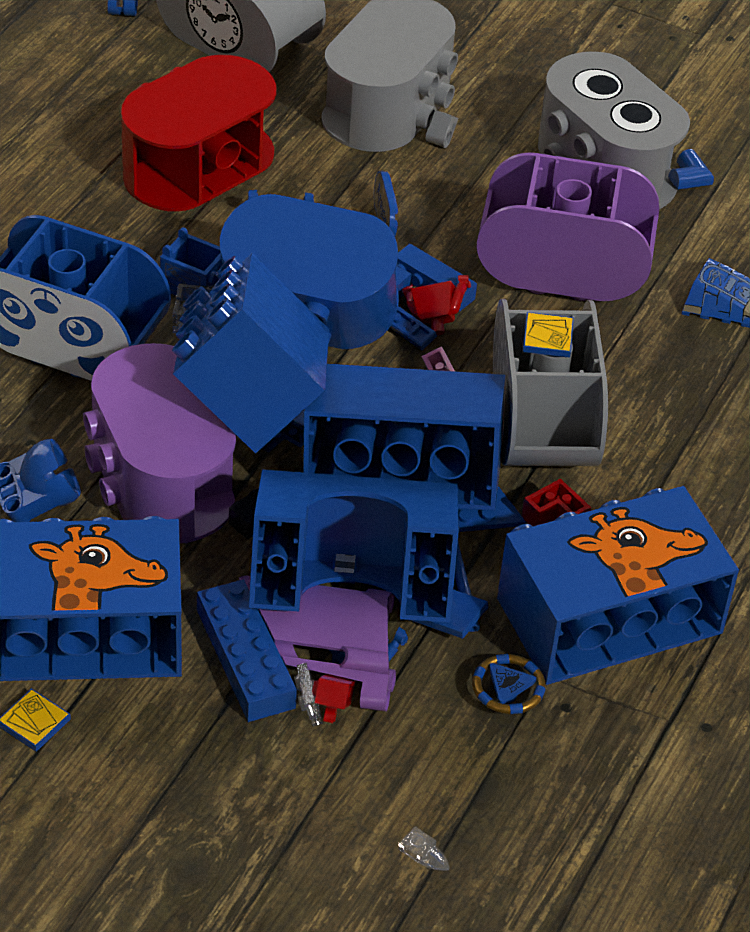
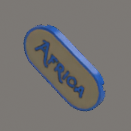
[374,171,398,236]

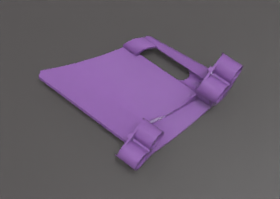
[239,575,396,712]

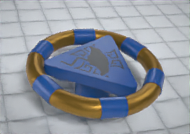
[472,654,546,714]

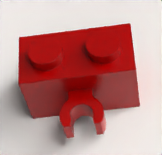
[312,674,356,723]

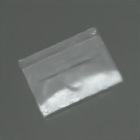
[294,663,323,726]

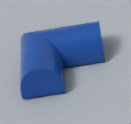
[668,149,714,189]

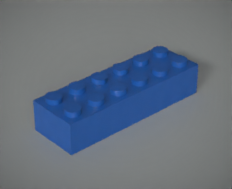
[197,579,297,722]

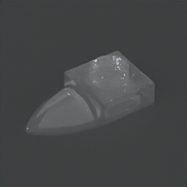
[398,826,450,871]

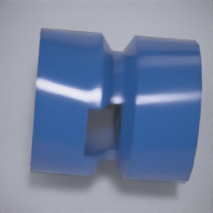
[108,0,138,16]

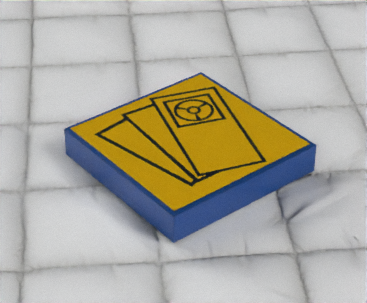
[523,312,574,358]
[0,688,71,752]

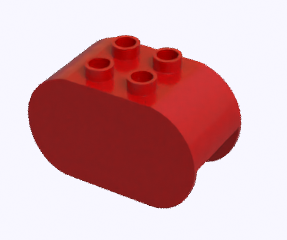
[121,55,276,211]

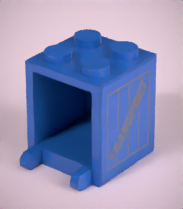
[160,227,222,300]

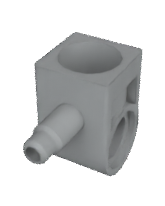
[426,110,458,148]

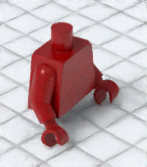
[402,275,471,335]

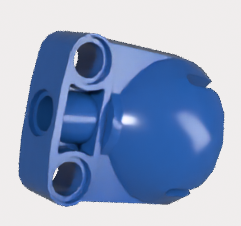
[0,439,81,522]

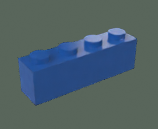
[397,244,477,312]

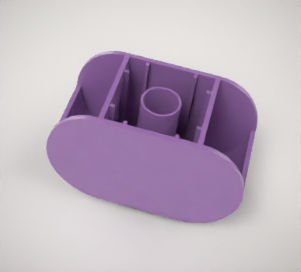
[477,153,659,301]
[83,343,236,543]

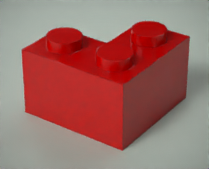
[522,478,591,526]

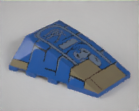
[681,258,750,328]

